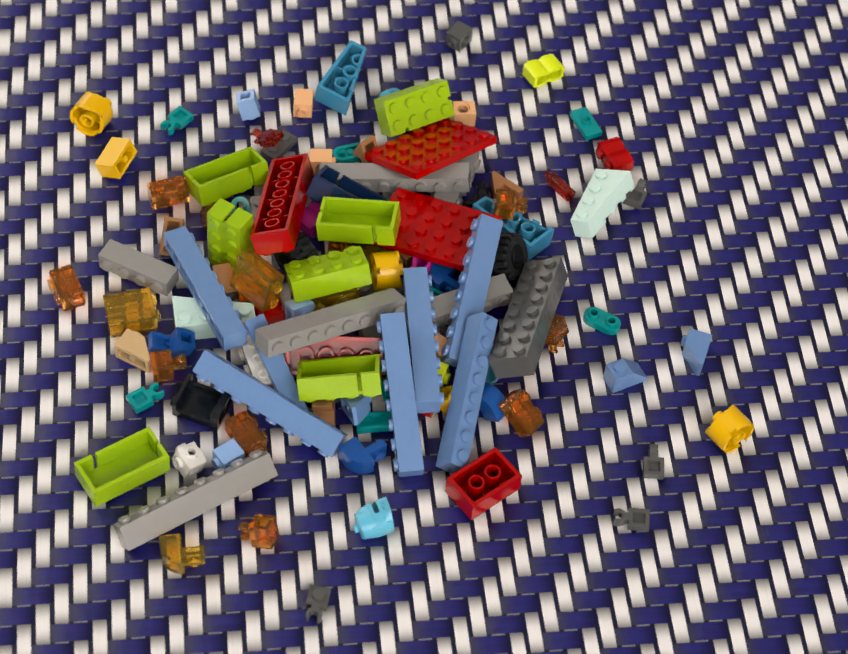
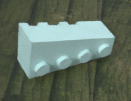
[570,169,635,238]
[172,296,256,340]

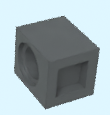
[445,20,473,52]

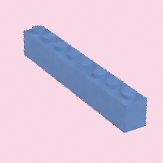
[441,214,503,368]
[163,226,249,351]
[403,267,444,413]
[376,312,424,477]
[436,312,498,473]
[192,350,348,458]

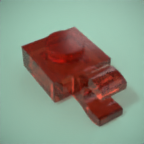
[250,128,284,147]

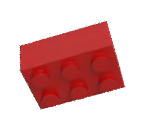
[445,447,522,520]

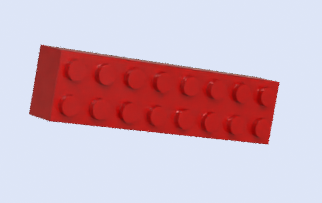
[250,153,314,256]

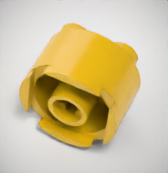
[70,91,113,136]
[369,250,403,291]
[705,405,754,453]

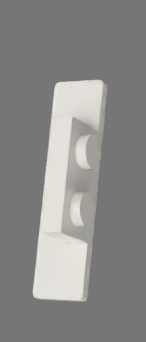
[237,318,272,385]

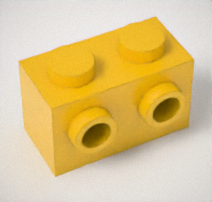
[95,137,137,179]

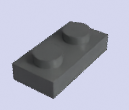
[260,129,297,161]

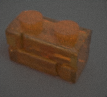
[147,175,190,210]
[47,264,86,311]
[498,389,545,438]
[225,410,268,458]

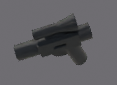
[463,182,492,207]

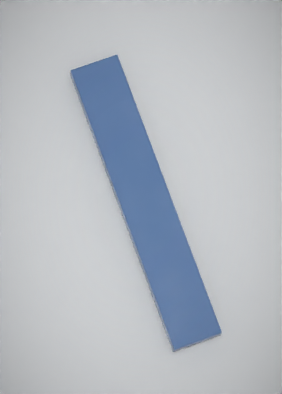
[244,314,308,410]

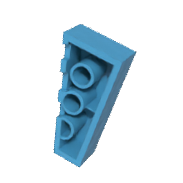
[314,40,367,116]
[472,196,554,262]

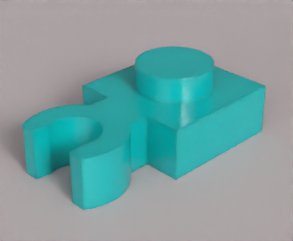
[161,106,193,135]
[126,382,165,414]

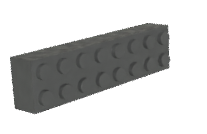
[489,257,568,379]

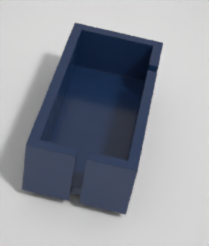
[306,165,389,203]

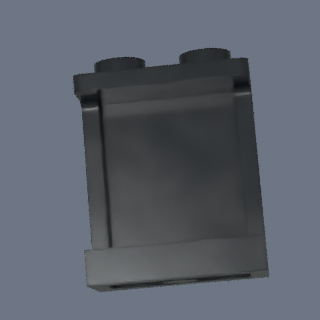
[170,373,233,431]

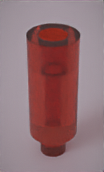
[544,171,576,201]

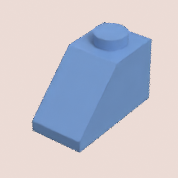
[680,328,712,376]
[603,358,648,393]
[340,394,372,426]

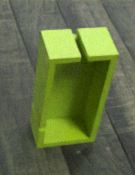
[374,78,455,137]
[183,146,269,207]
[316,196,401,246]
[207,198,254,275]
[284,246,372,303]
[297,354,382,402]
[74,427,170,507]

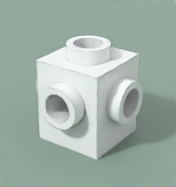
[172,442,207,479]

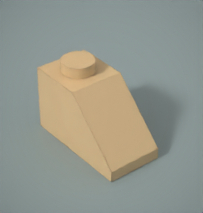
[114,328,151,373]

